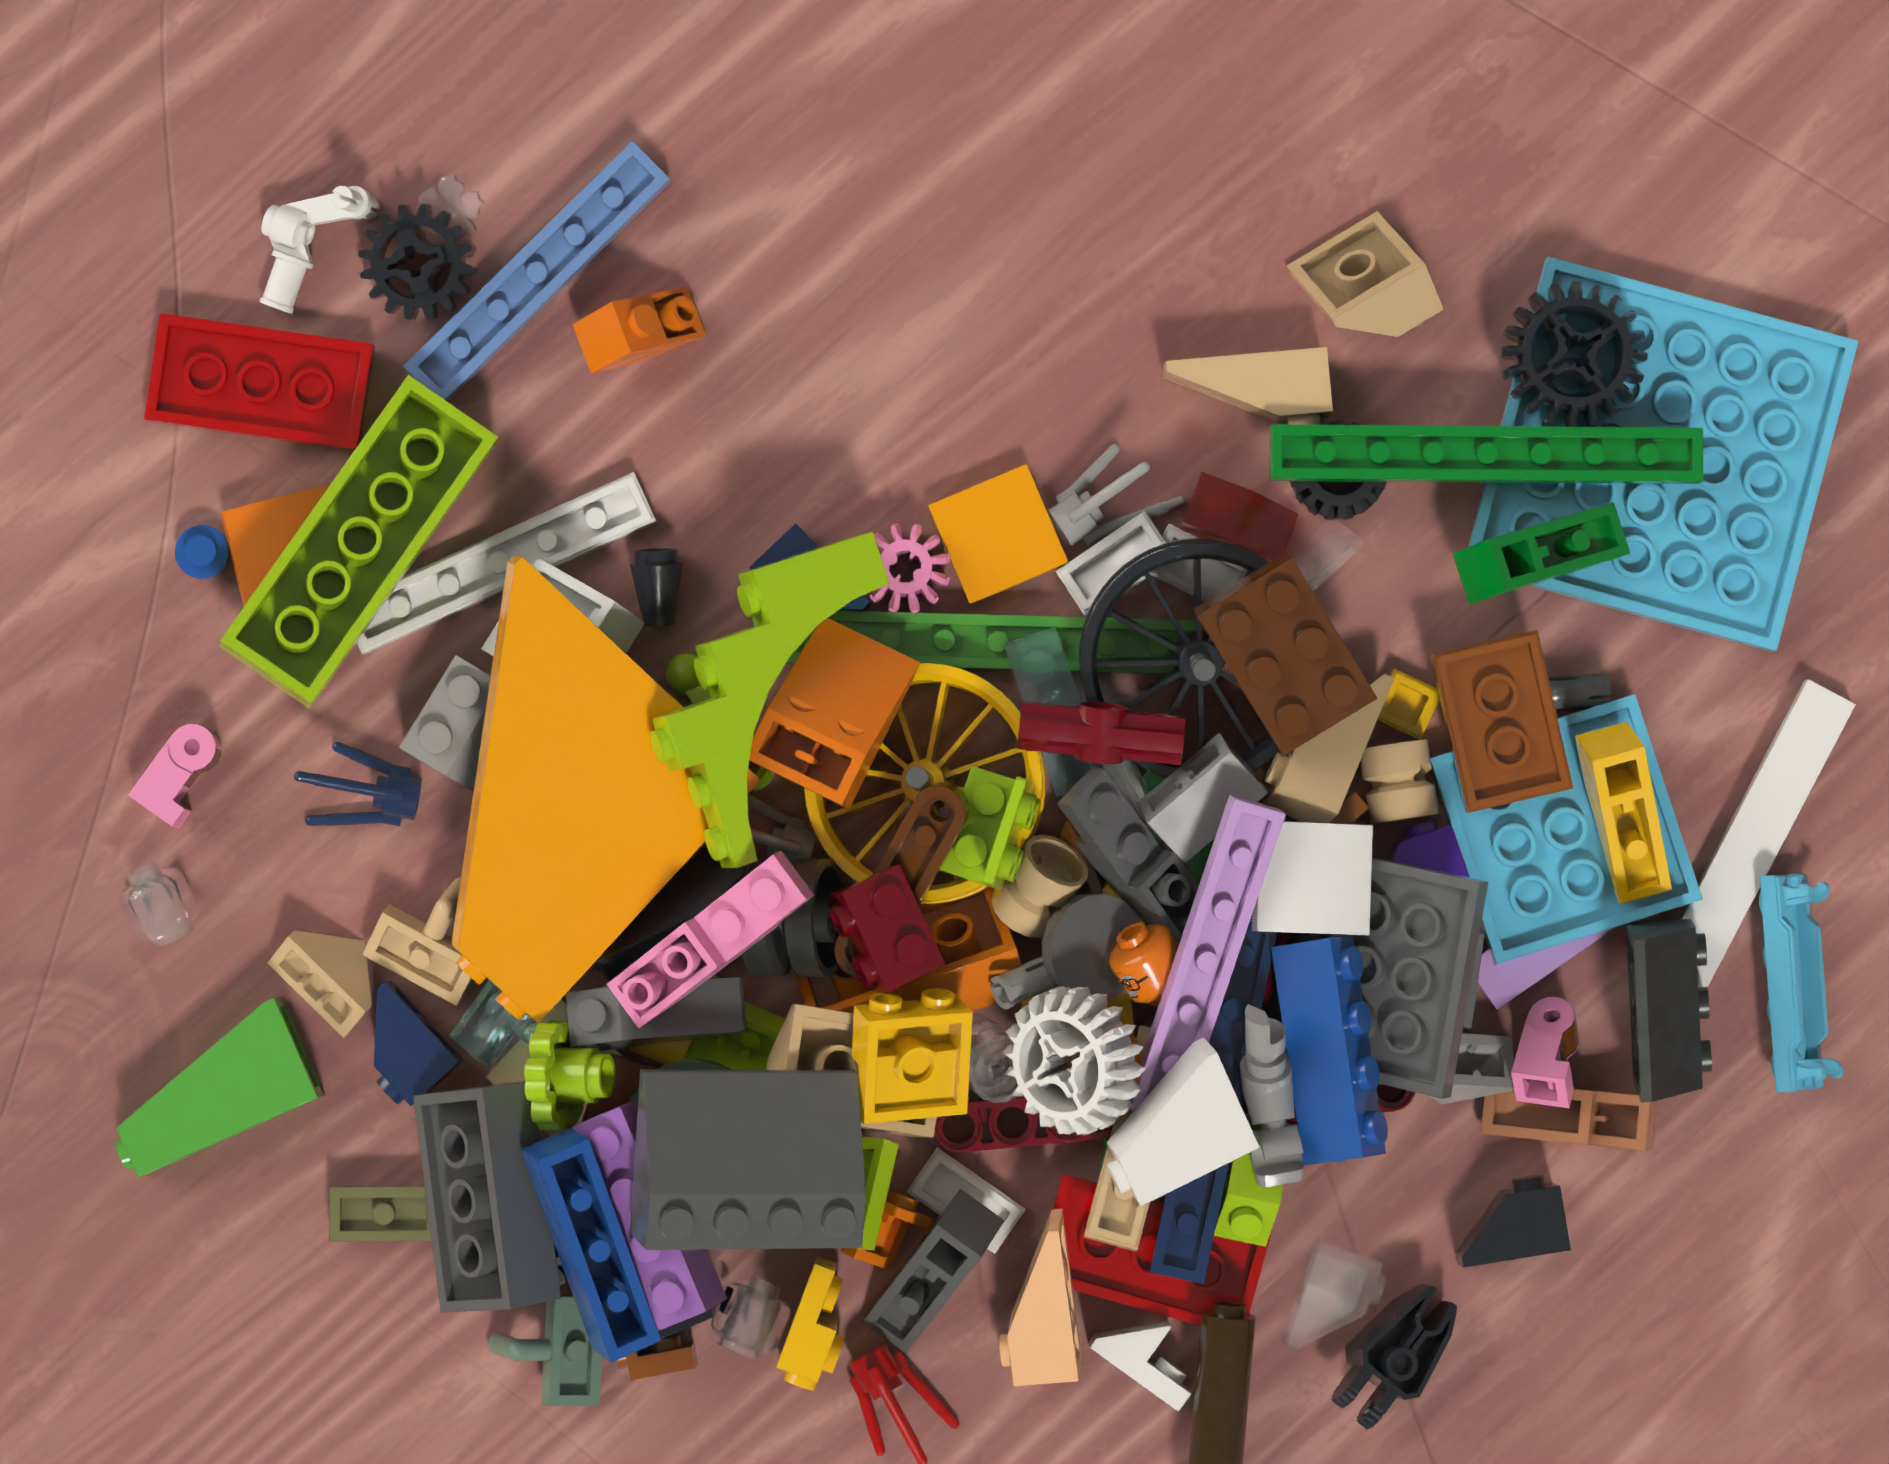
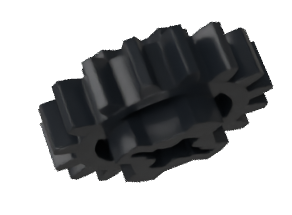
[358,203,478,320]

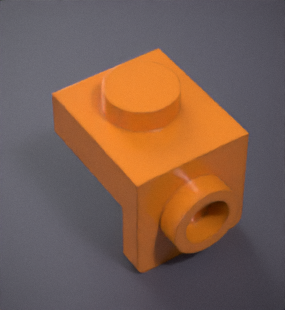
[840,1189,934,1270]

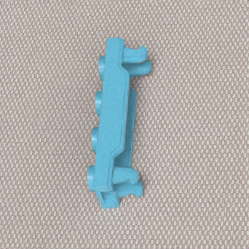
[1759,873,1844,1092]

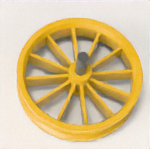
[804,663,1046,904]

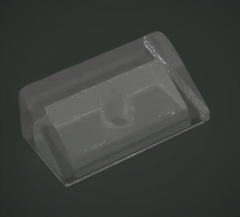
[1290,520,1364,592]

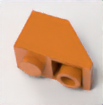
[572,286,707,374]

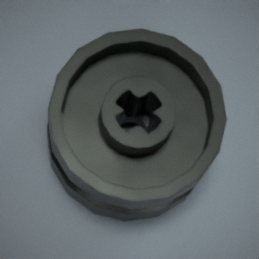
[741,858,845,977]

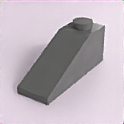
[566,977,747,1051]
[863,1189,1004,1353]

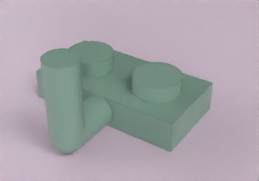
[488,1295,602,1406]

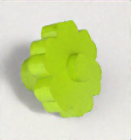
[524,1020,616,1131]

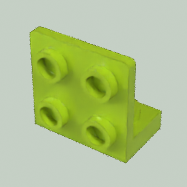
[940,766,1040,891]

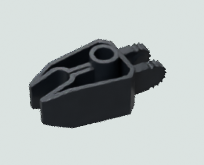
[1331,1284,1457,1430]

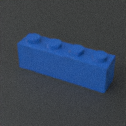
[1271,936,1388,1165]
[520,1128,661,1363]

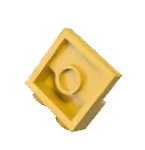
[852,988,973,1124]
[776,1255,845,1391]

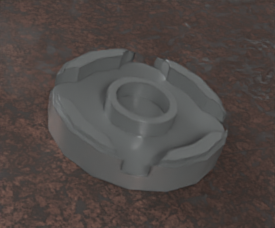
[1042,892,1141,1000]

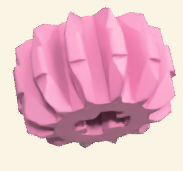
[870,523,950,613]

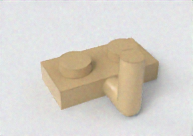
[362,877,472,1006]

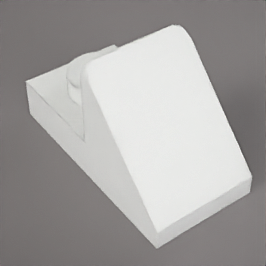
[1088,1321,1191,1412]

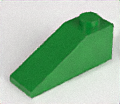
[1452,503,1631,605]

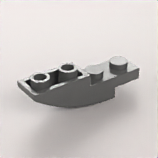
[1057,767,1199,943]

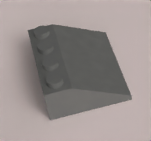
[630,1069,866,1250]

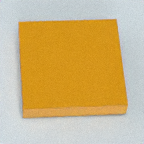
[928,464,1068,605]

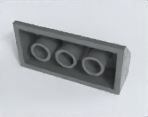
[413,1081,561,1313]

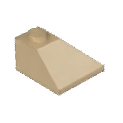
[1287,211,1444,337]

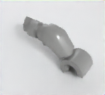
[1240,1004,1304,1187]

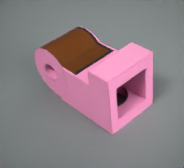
[128,724,222,829]
[1511,997,1579,1108]

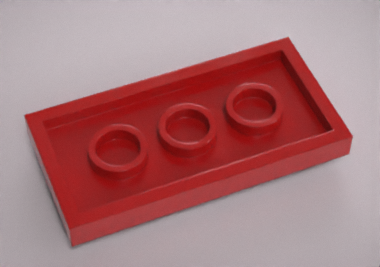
[144,313,375,451]
[1052,1173,1272,1326]

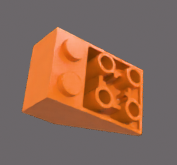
[749,618,921,809]

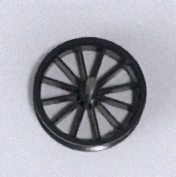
[1079,538,1280,777]

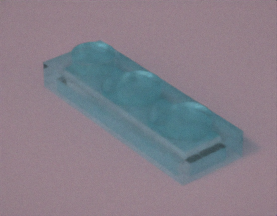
[1005,626,1104,797]

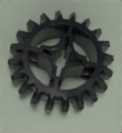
[1499,281,1648,427]

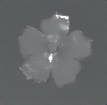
[418,174,484,239]

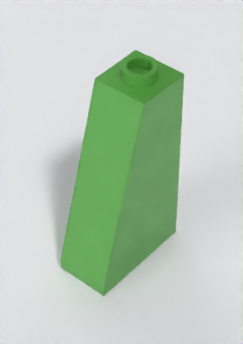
[115,997,325,1177]

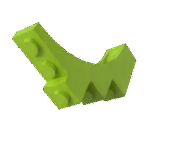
[650,531,890,868]

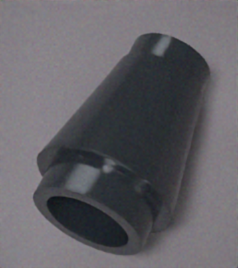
[629,548,683,627]

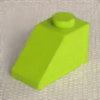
[1214,1112,1293,1247]

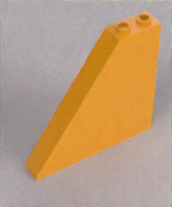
[451,555,761,1023]

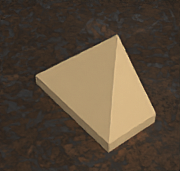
[267,930,372,1038]

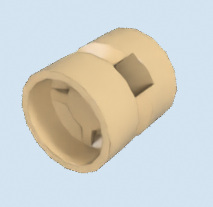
[1360,739,1439,824]
[991,835,1088,938]

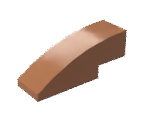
[1481,1088,1657,1151]

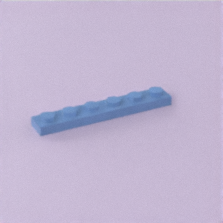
[403,141,671,402]

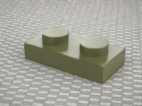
[329,1186,432,1242]

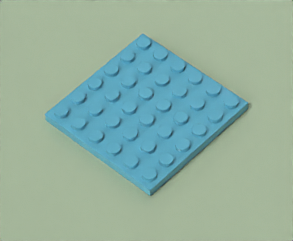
[1468,257,1859,652]

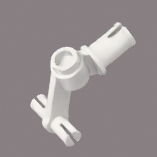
[259,186,380,314]

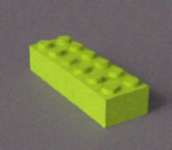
[220,375,498,709]

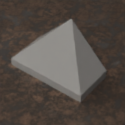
[1427,1033,1514,1105]

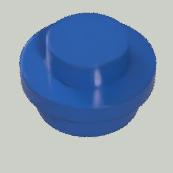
[175,525,230,579]

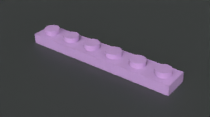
[1130,795,1286,1111]

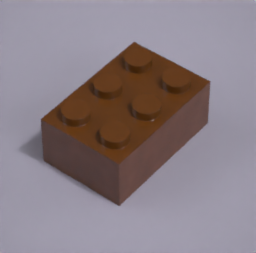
[1193,552,1378,756]

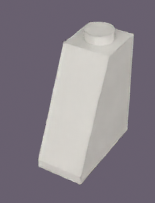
[1106,1037,1260,1206]

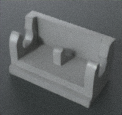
[1137,733,1268,863]

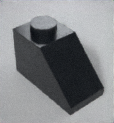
[1455,1175,1571,1268]

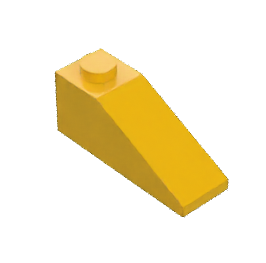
[1575,721,1672,904]

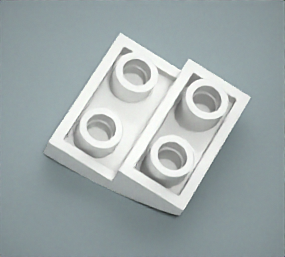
[1252,822,1373,935]

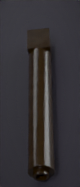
[1188,1301,1256,1464]

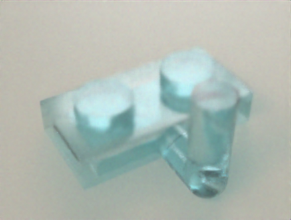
[449,980,537,1068]

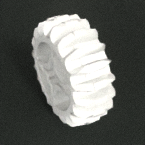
[1002,986,1146,1135]

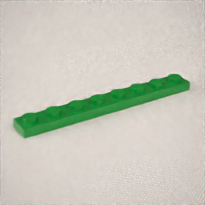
[1269,424,1703,484]

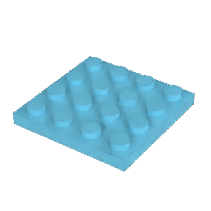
[1430,694,1703,965]

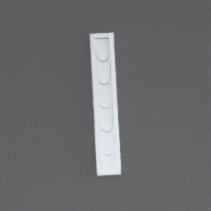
[357,472,657,655]
[1679,679,1856,987]

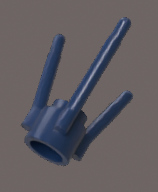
[294,742,422,826]

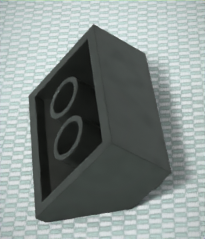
[1626,919,1712,1103]

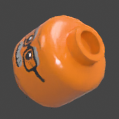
[1109,922,1179,1006]

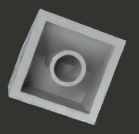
[399,655,491,792]

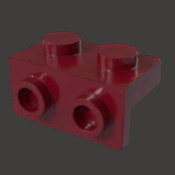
[829,864,945,993]

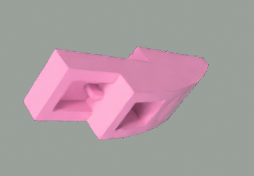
[607,851,814,1029]

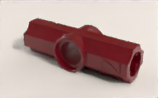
[1017,701,1186,765]

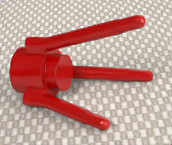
[848,1343,960,1464]

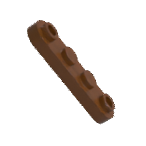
[834,782,970,978]

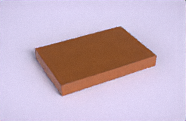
[1430,630,1573,813]

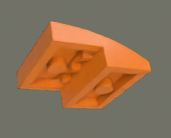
[220,485,330,606]

